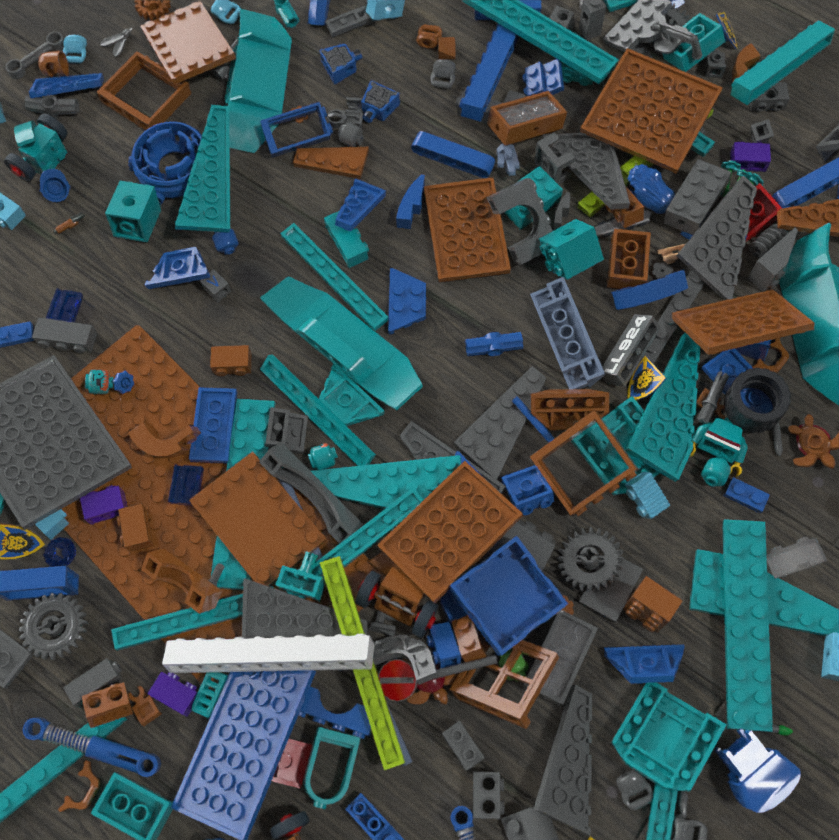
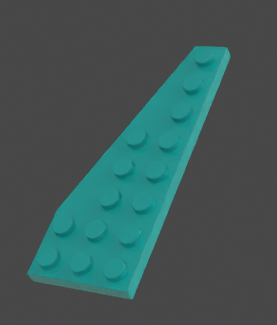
[625,333,700,482]
[311,455,461,509]
[689,549,839,636]

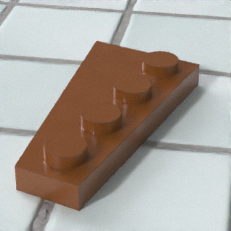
[293,147,369,179]

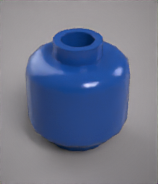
[212,229,239,255]

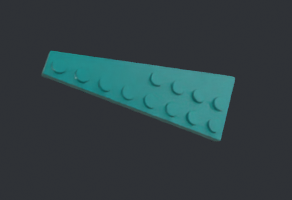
[175,105,230,232]

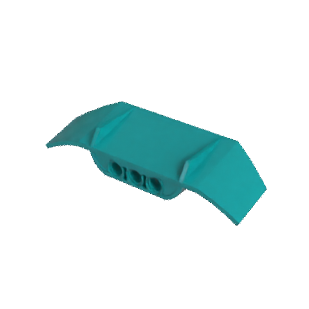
[225,9,292,153]
[779,223,839,406]
[260,276,423,410]

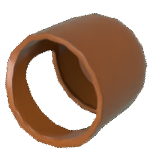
[38,51,69,77]

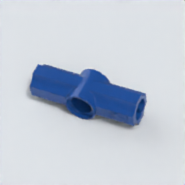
[465,332,523,356]

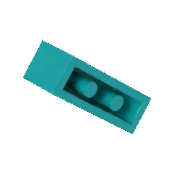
[324,211,369,268]

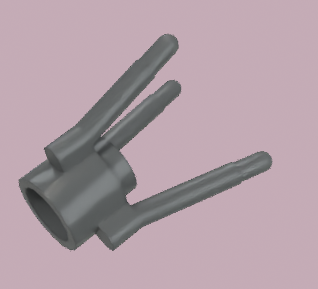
[212,39,239,81]

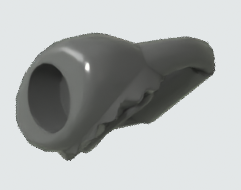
[430,60,456,89]
[617,769,653,811]
[670,817,708,840]

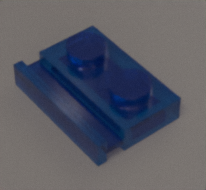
[46,288,84,322]
[168,464,204,506]

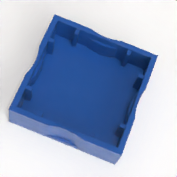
[449,536,568,656]

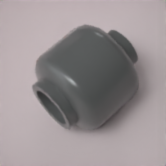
[337,122,364,147]

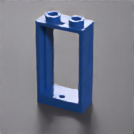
[260,102,333,158]
[0,566,79,601]

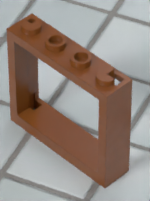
[97,52,191,131]
[530,410,639,516]

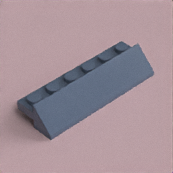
[530,277,605,389]

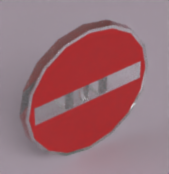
[378,659,417,702]

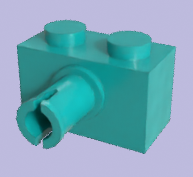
[276,552,326,601]

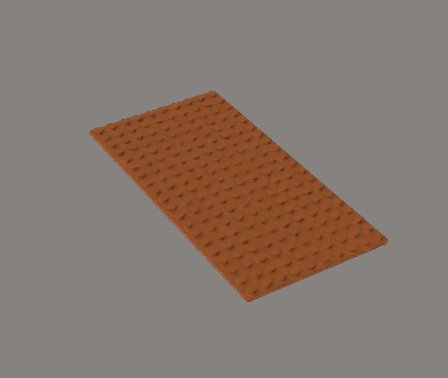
[62,325,386,691]

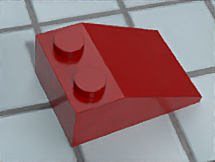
[746,183,781,242]

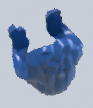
[628,164,675,214]

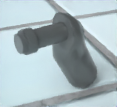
[673,792,688,820]

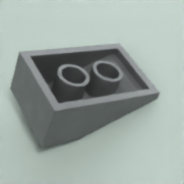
[748,228,798,292]

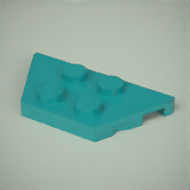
[319,364,385,426]

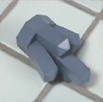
[497,143,520,176]

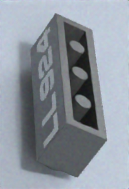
[602,314,660,387]

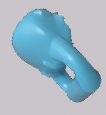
[211,0,241,24]
[62,35,87,63]

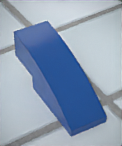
[396,175,425,229]

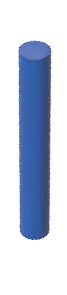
[512,396,555,443]

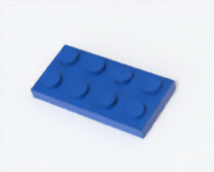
[702,348,773,414]
[189,387,238,463]

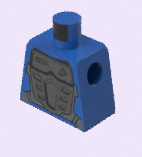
[320,44,362,84]
[361,80,400,123]

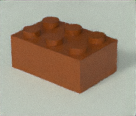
[607,229,651,289]
[623,576,682,633]

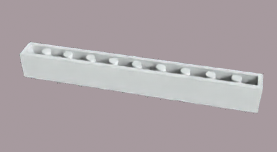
[162,634,374,673]

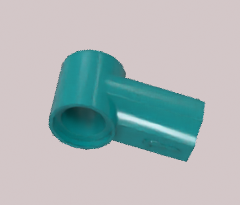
[274,0,299,28]

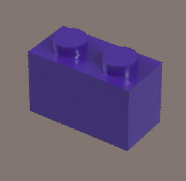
[730,142,771,172]
[80,485,128,525]
[148,672,198,717]

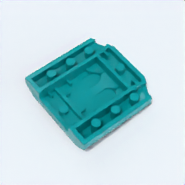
[571,396,660,496]
[612,683,727,792]

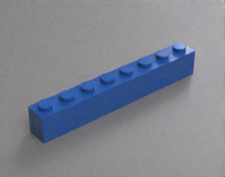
[459,23,520,122]

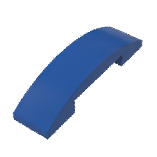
[612,270,688,310]

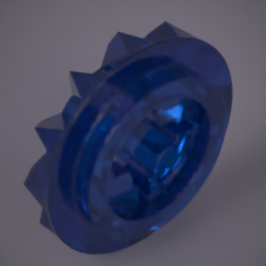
[43,537,76,567]

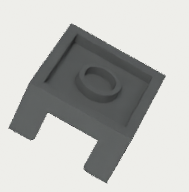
[534,132,575,185]

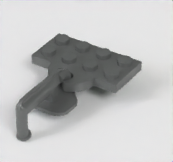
[603,0,702,60]

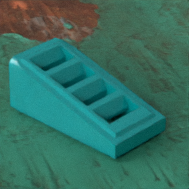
[191,672,228,718]

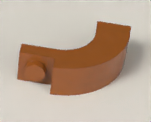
[128,422,201,458]

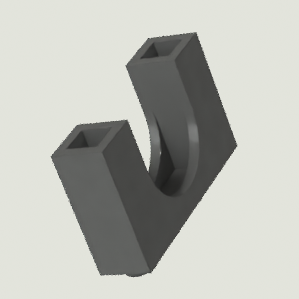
[486,178,552,265]

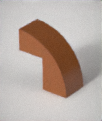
[732,43,761,82]

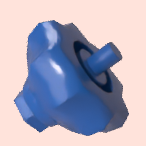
[113,371,135,394]

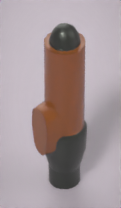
[54,212,85,234]

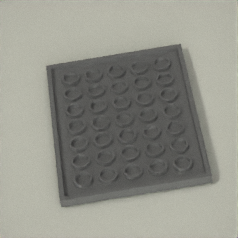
[0,355,132,530]

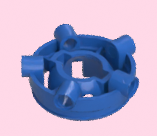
[128,122,202,204]

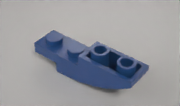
[346,793,405,840]

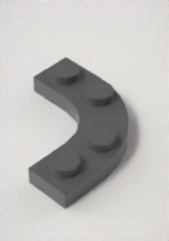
[373,635,439,685]

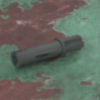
[697,372,729,424]

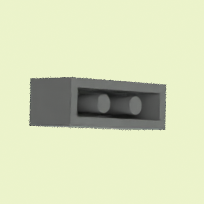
[32,318,97,353]

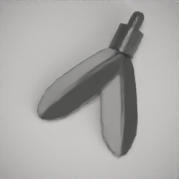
[100,27,133,57]

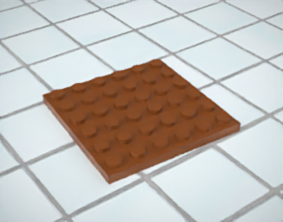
[580,48,723,174]

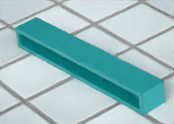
[731,20,835,105]

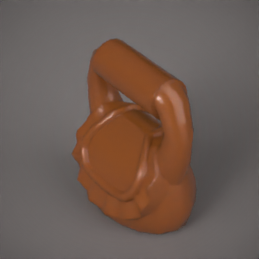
[416,24,442,49]

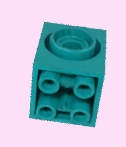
[105,181,161,242]
[539,219,604,280]

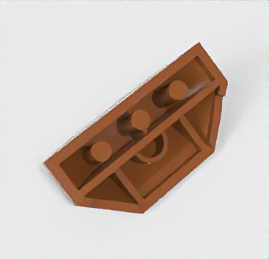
[531,389,609,430]

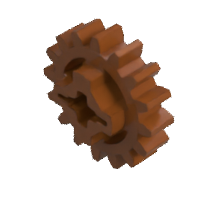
[134,0,171,21]

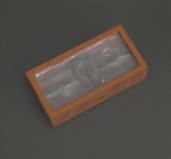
[487,91,567,145]

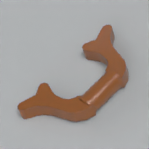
[752,338,789,373]
[58,760,101,812]

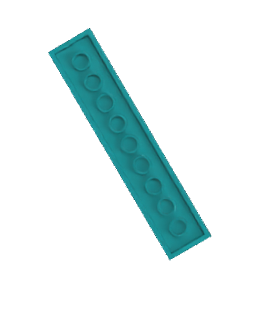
[462,0,619,84]
[211,399,276,590]
[722,519,773,732]

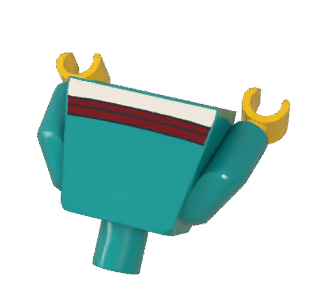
[690,417,748,477]

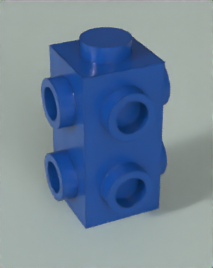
[426,622,462,669]

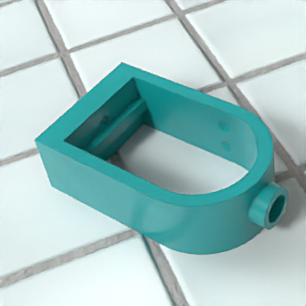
[303,727,360,809]

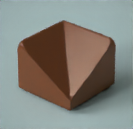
[438,37,455,59]

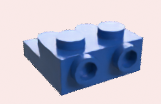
[523,59,564,97]
[501,465,554,515]

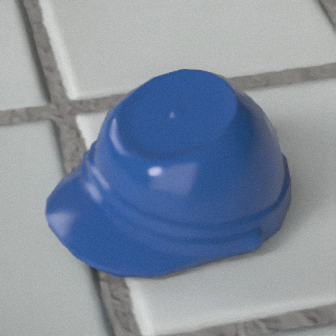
[40,169,70,202]

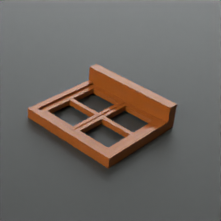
[450,635,559,729]

